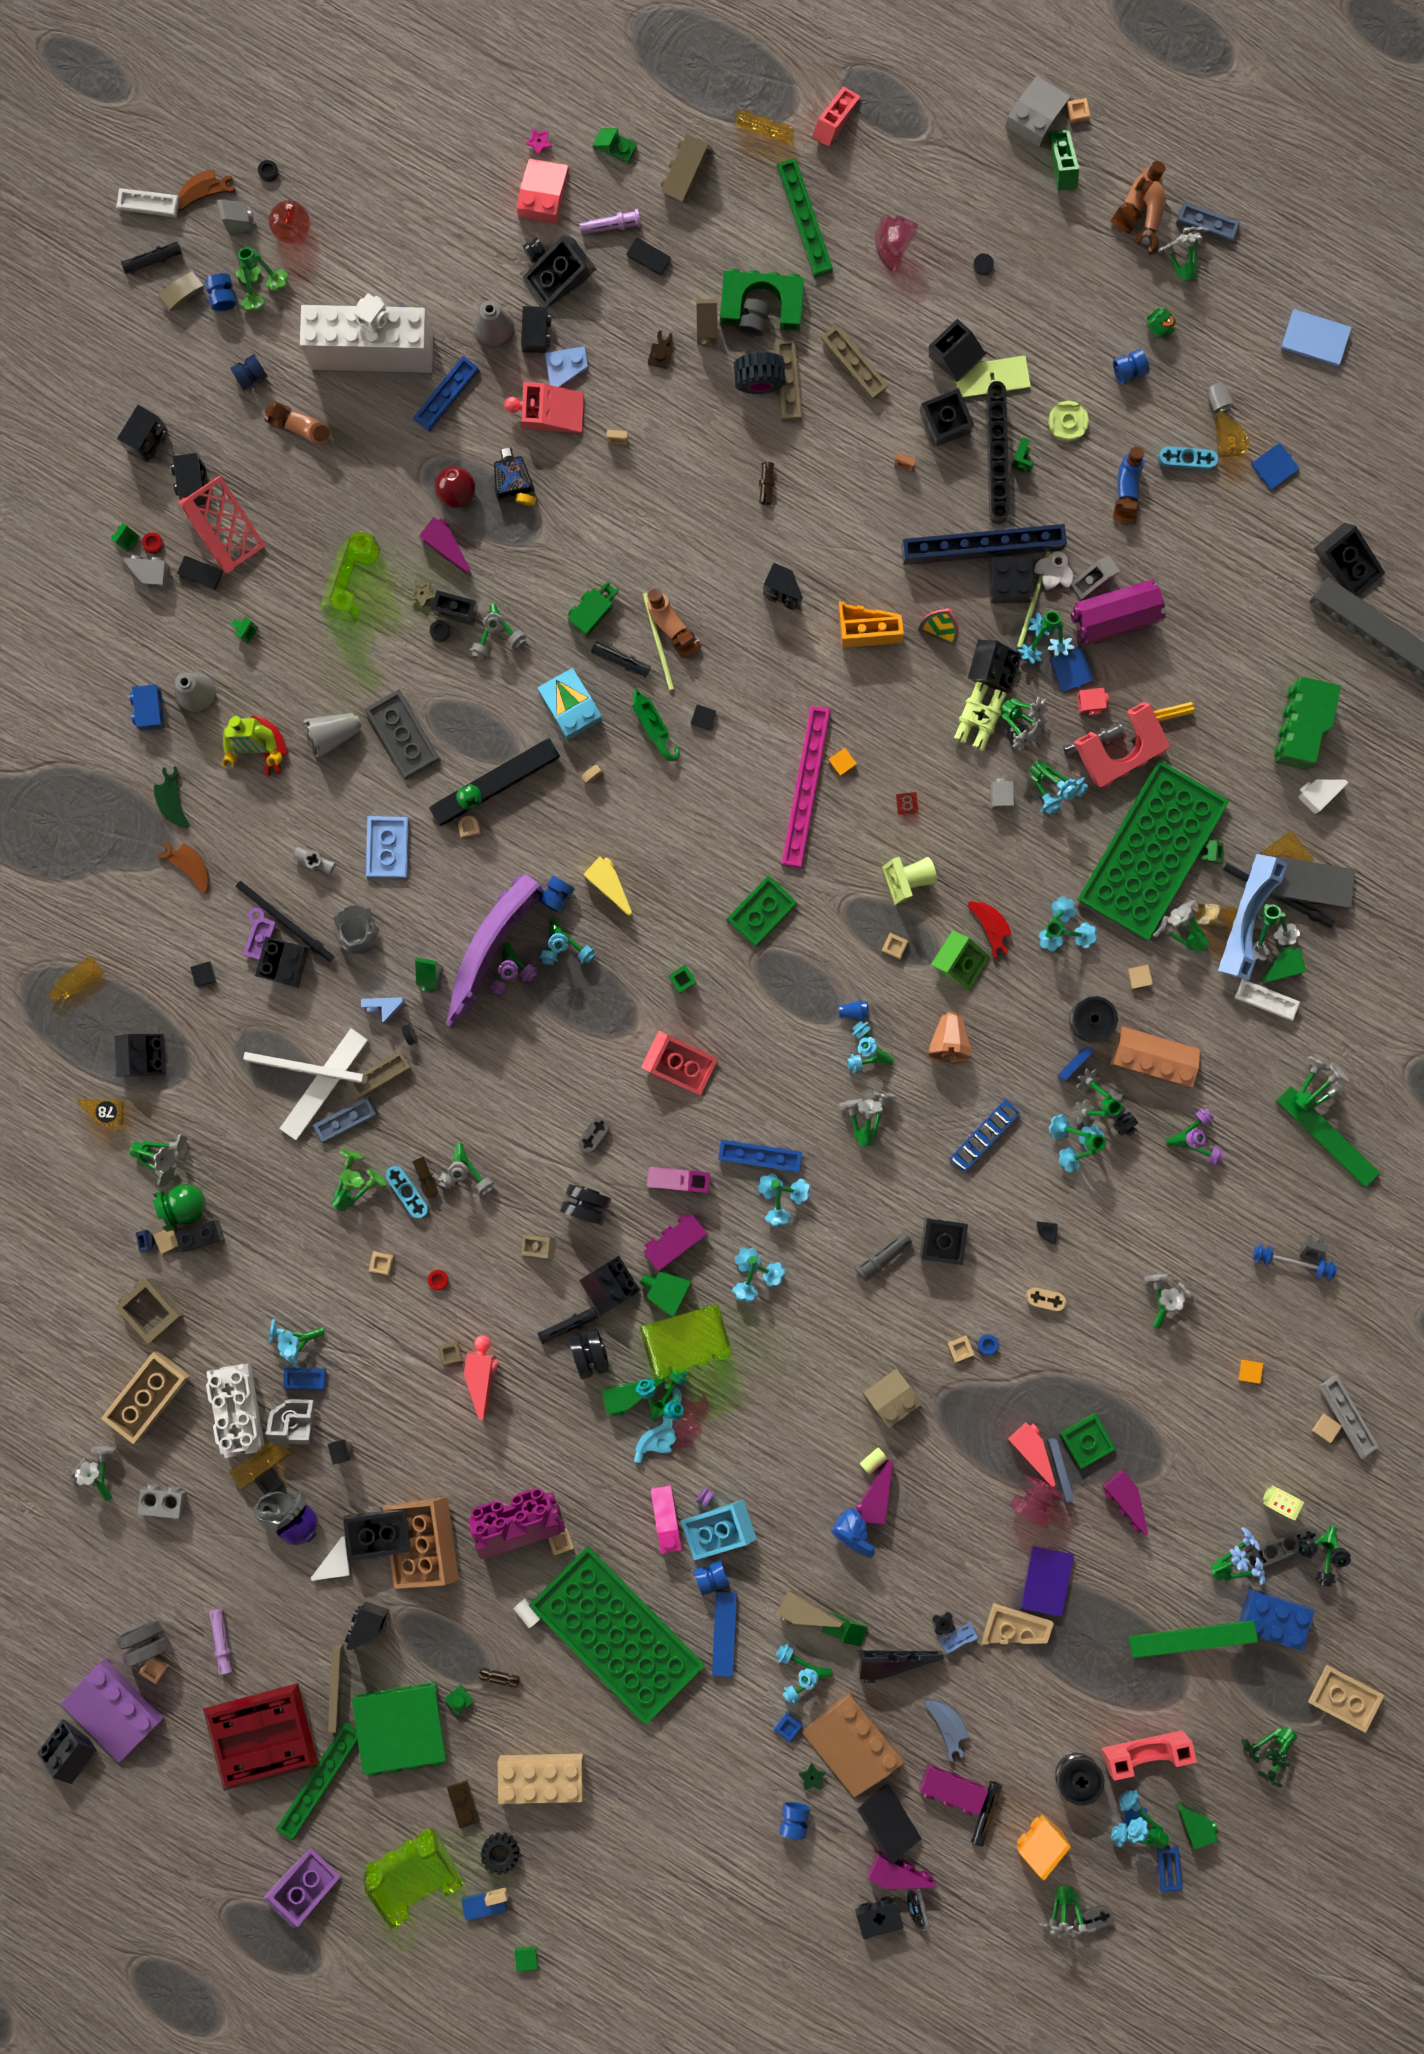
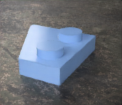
[545,346,588,387]

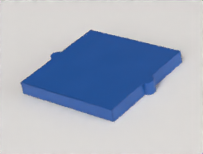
[1251,443,1300,490]
[1050,648,1094,692]

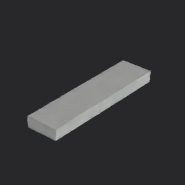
[1319,1375,1379,1458]

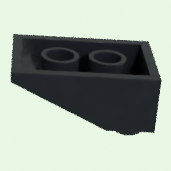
[522,235,596,308]
[1313,523,1385,596]
[343,1509,411,1561]

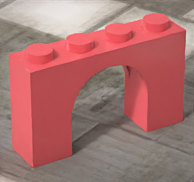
[1074,702,1170,787]
[1101,1730,1197,1781]

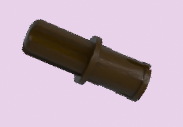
[412,1157,439,1198]

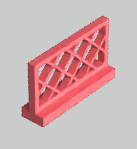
[178,476,266,573]

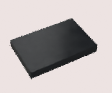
[857,1784,922,1864]

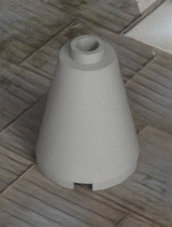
[474,300,514,347]
[175,672,216,712]
[302,713,362,758]

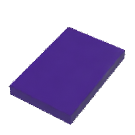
[1020,1546,1074,1617]

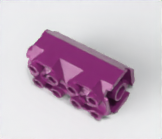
[1070,579,1166,645]
[469,1488,565,1560]

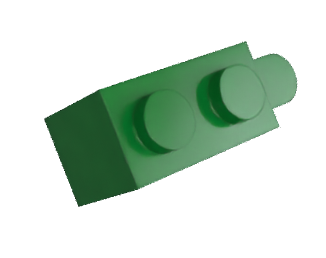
[567,581,619,638]

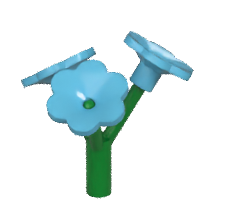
[758,1173,811,1227]
[732,1248,786,1302]
[269,1319,325,1369]

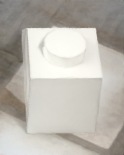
[1298,780,1348,814]

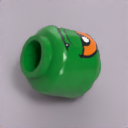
[1146,307,1176,338]

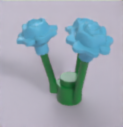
[1029,760,1088,815]
[1111,1790,1169,1850]

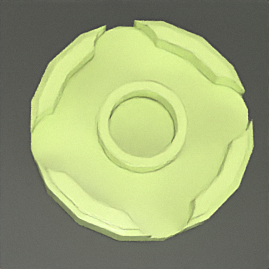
[1048,401,1089,442]

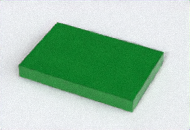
[726,875,798,948]

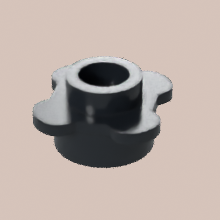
[932,1612,955,1635]

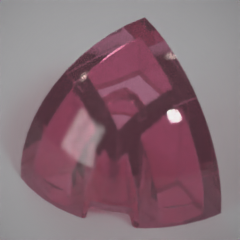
[875,215,918,273]

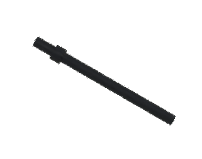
[1223,863,1335,928]
[236,881,335,962]

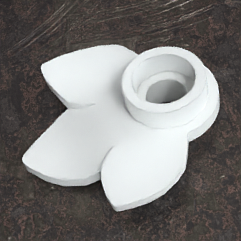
[1033,551,1073,590]

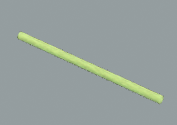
[1017,552,1051,648]
[642,593,674,691]

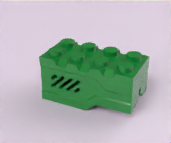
[1273,676,1342,770]

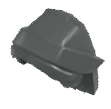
[333,905,379,954]
[254,1491,306,1532]

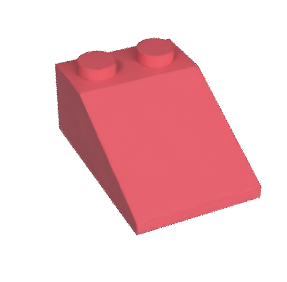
[516,158,569,224]
[641,1031,718,1096]

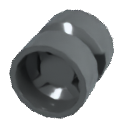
[738,299,770,336]

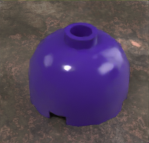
[276,1504,318,1545]

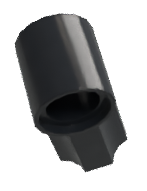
[327,1439,353,1465]

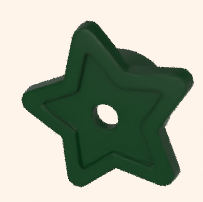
[799,1763,826,1790]

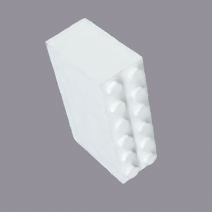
[300,305,433,373]

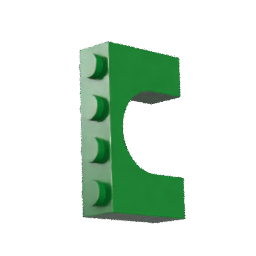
[720,269,804,331]

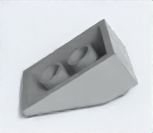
[1005,76,1071,147]

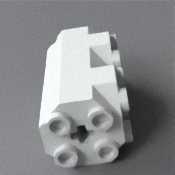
[206,1363,264,1458]

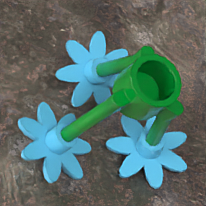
[1017,610,1074,664]

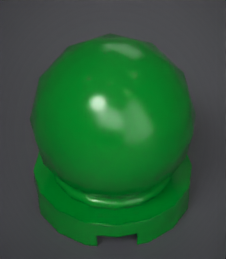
[153,1184,206,1232]

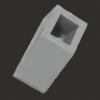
[124,555,169,590]

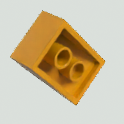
[1017,1814,1071,1880]

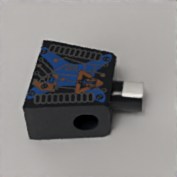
[494,448,535,499]

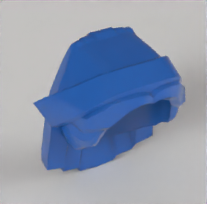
[831,1508,875,1559]

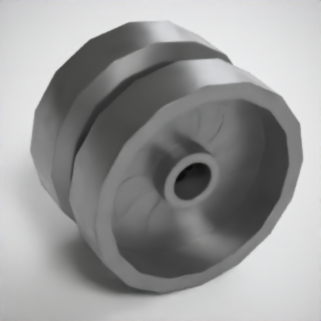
[115,1620,169,1667]

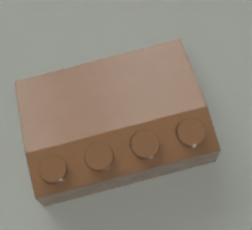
[383,1497,459,1589]
[801,1691,904,1797]

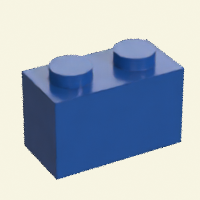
[130,684,165,731]

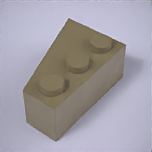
[660,133,714,204]

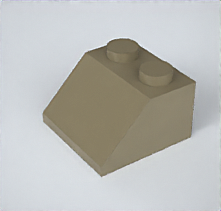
[863,1368,922,1428]

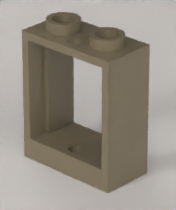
[115,1279,183,1344]

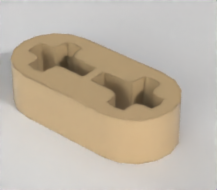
[1026,1287,1066,1311]

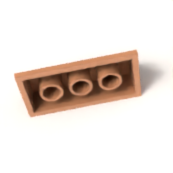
[1110,1026,1200,1088]

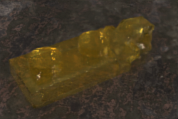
[47,956,104,1001]

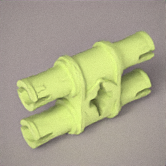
[954,682,1007,751]

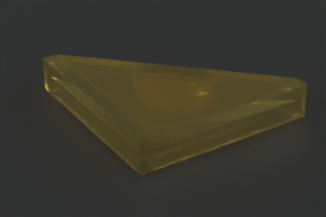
[1260,830,1314,862]

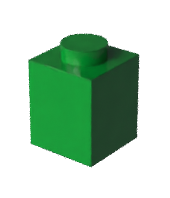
[668,965,697,995]

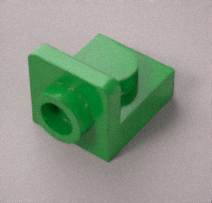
[1011,437,1034,472]

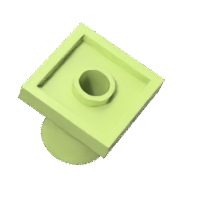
[882,857,937,905]

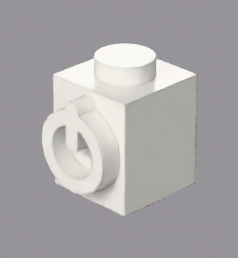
[353,293,389,333]

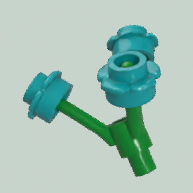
[636,1367,689,1422]

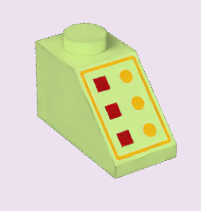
[1263,1485,1304,1521]

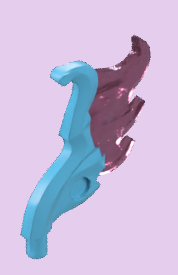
[634,1384,708,1463]

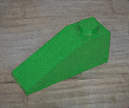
[1049,130,1079,191]
[415,957,443,993]
[602,1376,664,1417]

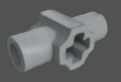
[293,847,336,875]

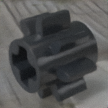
[1113,1111,1138,1136]

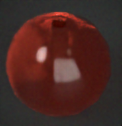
[269,200,310,244]

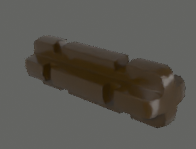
[479,1668,520,1688]

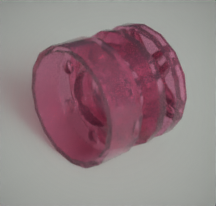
[1009,1475,1064,1528]

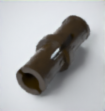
[759,462,775,505]

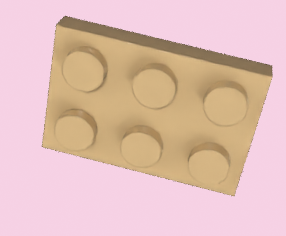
[1308,1665,1385,1733]

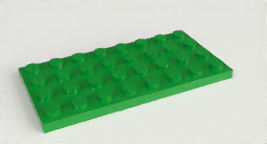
[1077,760,1229,941]
[529,1545,705,1725]

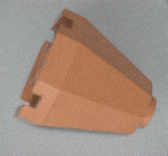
[928,1012,971,1063]

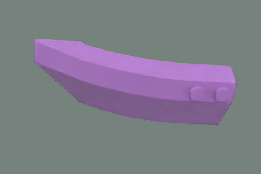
[446,874,543,1028]

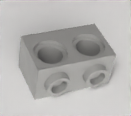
[138,1484,186,1519]

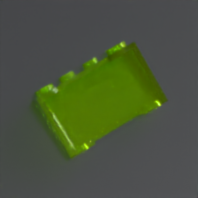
[320,531,381,624]
[639,1303,732,1379]
[364,1829,464,1929]

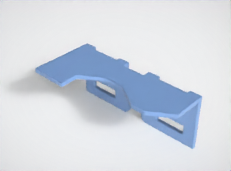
[939,1622,978,1654]

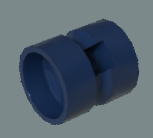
[230,354,268,391]

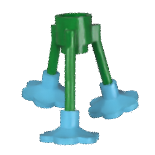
[1039,896,1097,952]
[1049,1114,1107,1173]

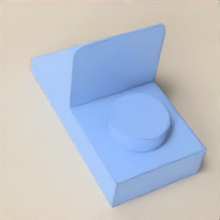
[361,997,405,1024]

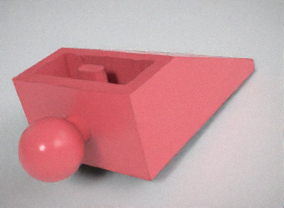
[504,382,584,434]
[464,1335,498,1420]

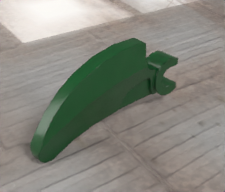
[154,766,189,828]

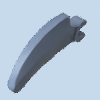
[925,1699,968,1761]

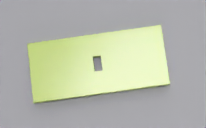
[956,356,1031,398]

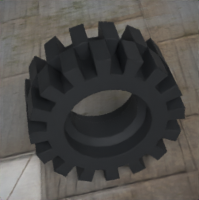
[481,1832,519,1875]

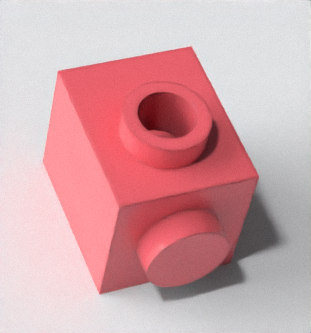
[1077,688,1109,716]

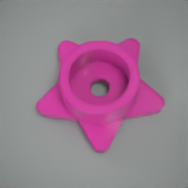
[526,129,552,154]

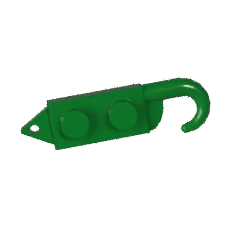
[632,689,680,761]

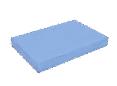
[1281,309,1351,367]
[366,816,409,878]

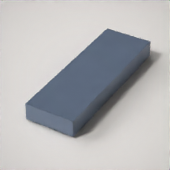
[1176,202,1240,243]
[313,1097,377,1143]
[1047,1438,1074,1503]

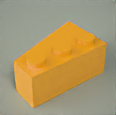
[838,601,904,648]

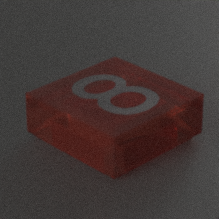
[896,792,918,815]

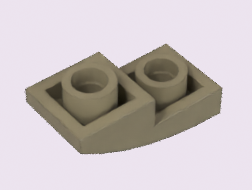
[158,271,204,312]

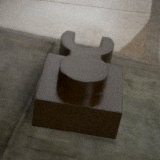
[648,330,672,369]

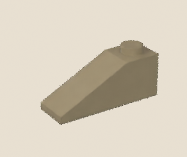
[696,299,717,347]
[777,1590,846,1627]

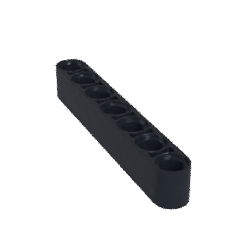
[986,381,1010,524]
[429,738,560,826]

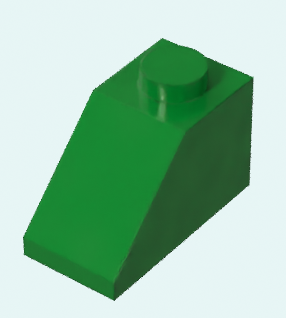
[1262,946,1307,984]
[1176,1803,1219,1850]

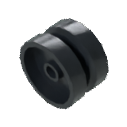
[1069,996,1118,1043]
[560,1184,612,1226]
[569,1328,610,1380]
[1055,1752,1105,1806]

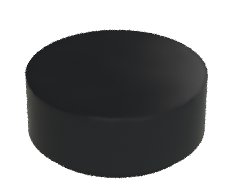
[258,160,279,182]
[973,253,994,275]
[429,620,450,642]
[402,1024,418,1045]

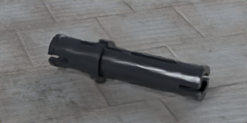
[121,241,183,274]
[591,641,651,678]
[537,1306,599,1344]
[971,1781,1002,1847]

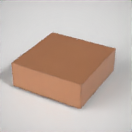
[894,452,916,472]

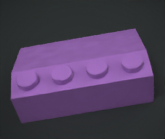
[61,1659,164,1763]

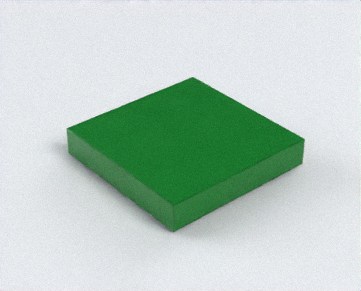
[1059,1413,1117,1470]

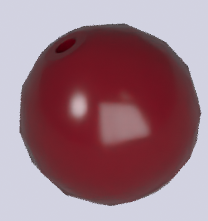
[435,466,476,509]

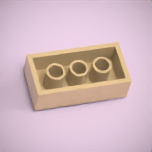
[101,1351,190,1444]
[498,1754,584,1804]

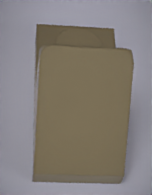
[521,1234,556,1259]

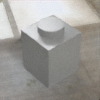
[991,778,1014,809]

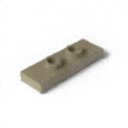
[348,1050,412,1099]

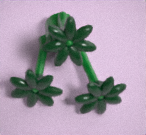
[1241,1726,1297,1787]

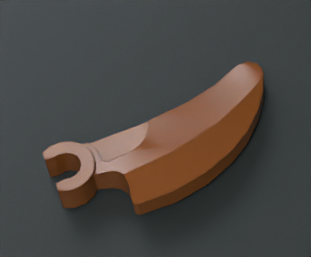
[178,169,236,210]
[156,843,209,893]

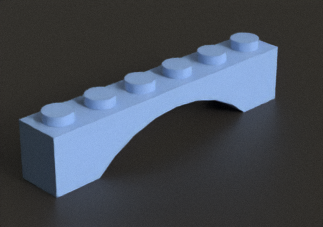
[1218,854,1288,980]

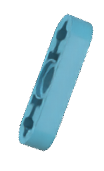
[1158,447,1218,470]
[386,1166,429,1218]

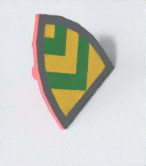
[918,608,959,646]

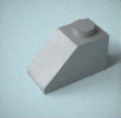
[217,200,255,235]
[1071,555,1121,600]

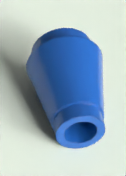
[839,1000,869,1020]

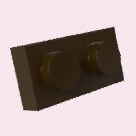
[447,1780,480,1828]

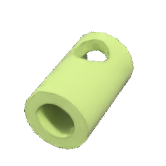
[860,1447,888,1475]

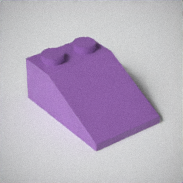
[263,1848,341,1928]

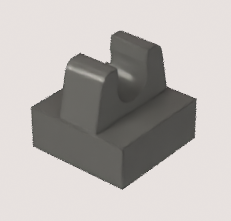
[1299,1235,1327,1262]

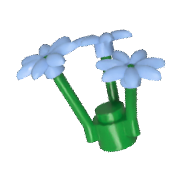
[1211,1527,1266,1585]

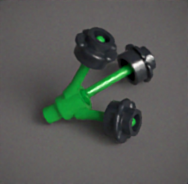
[1298,1526,1351,1587]

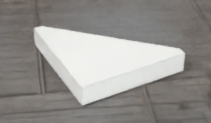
[311,1536,350,1581]

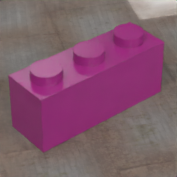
[643,1213,707,1271]
[919,1763,988,1815]

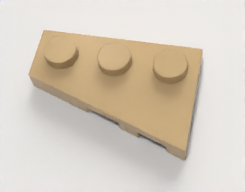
[981,1603,1053,1644]

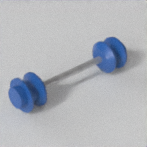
[1253,1243,1337,1281]

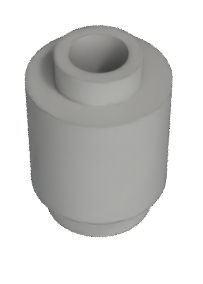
[1208,382,1234,414]

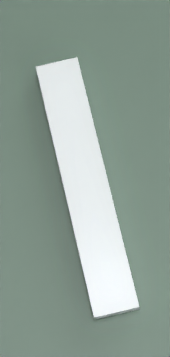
[279,1028,368,1140]
[243,1052,368,1084]

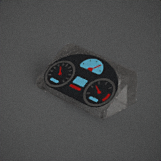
[904,1888,930,1931]

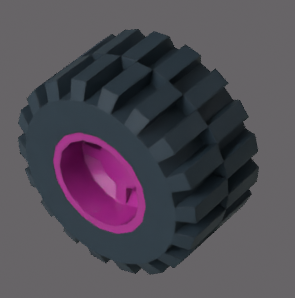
[734,352,786,394]

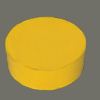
[515,493,536,506]

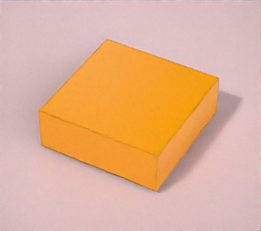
[828,748,857,776]
[1238,1359,1263,1384]

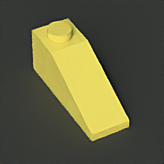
[583,857,632,917]

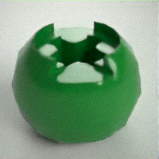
[456,784,482,810]

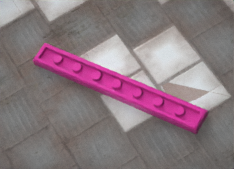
[781,706,831,868]

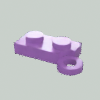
[243,908,277,960]

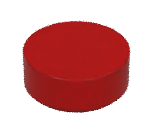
[142,532,164,554]
[428,1269,449,1290]

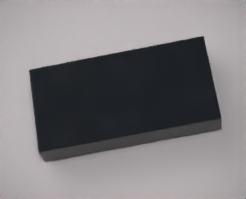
[627,237,671,276]
[177,555,223,590]

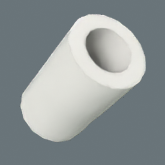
[513,1599,541,1628]

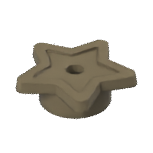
[409,582,435,607]

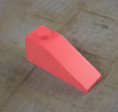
[812,87,861,146]
[1008,1422,1056,1487]

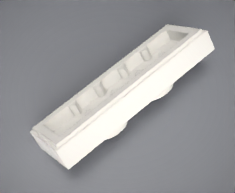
[116,188,180,218]
[1234,979,1300,1021]

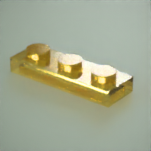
[735,109,794,145]
[229,1442,293,1490]

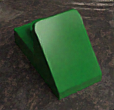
[592,128,637,164]
[822,1611,868,1646]

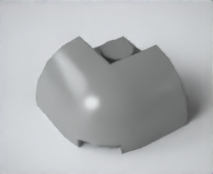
[266,1399,314,1448]

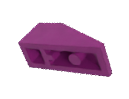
[419,517,472,577]
[856,1460,893,1525]

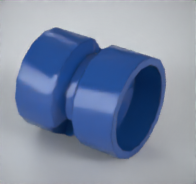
[205,273,237,311]
[1113,349,1150,384]
[538,876,575,914]
[694,1560,730,1596]
[779,1802,810,1840]

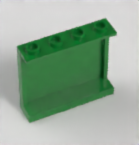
[352,1682,448,1777]

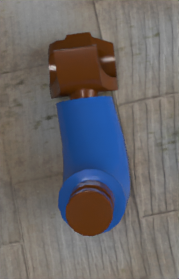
[1113,447,1145,525]

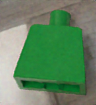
[639,1271,691,1317]

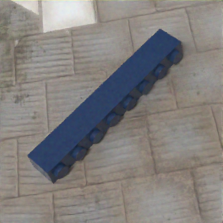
[901,524,1067,565]

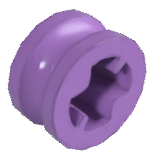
[696,1486,714,1507]

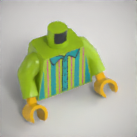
[222,716,282,767]

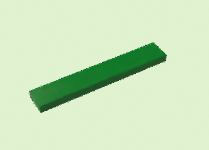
[777,158,833,278]
[1276,1086,1380,1187]
[1129,1620,1258,1658]
[276,1721,358,1841]

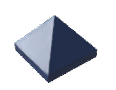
[136,1230,155,1252]

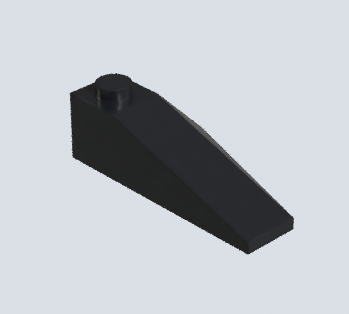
[859,1650,944,1683]

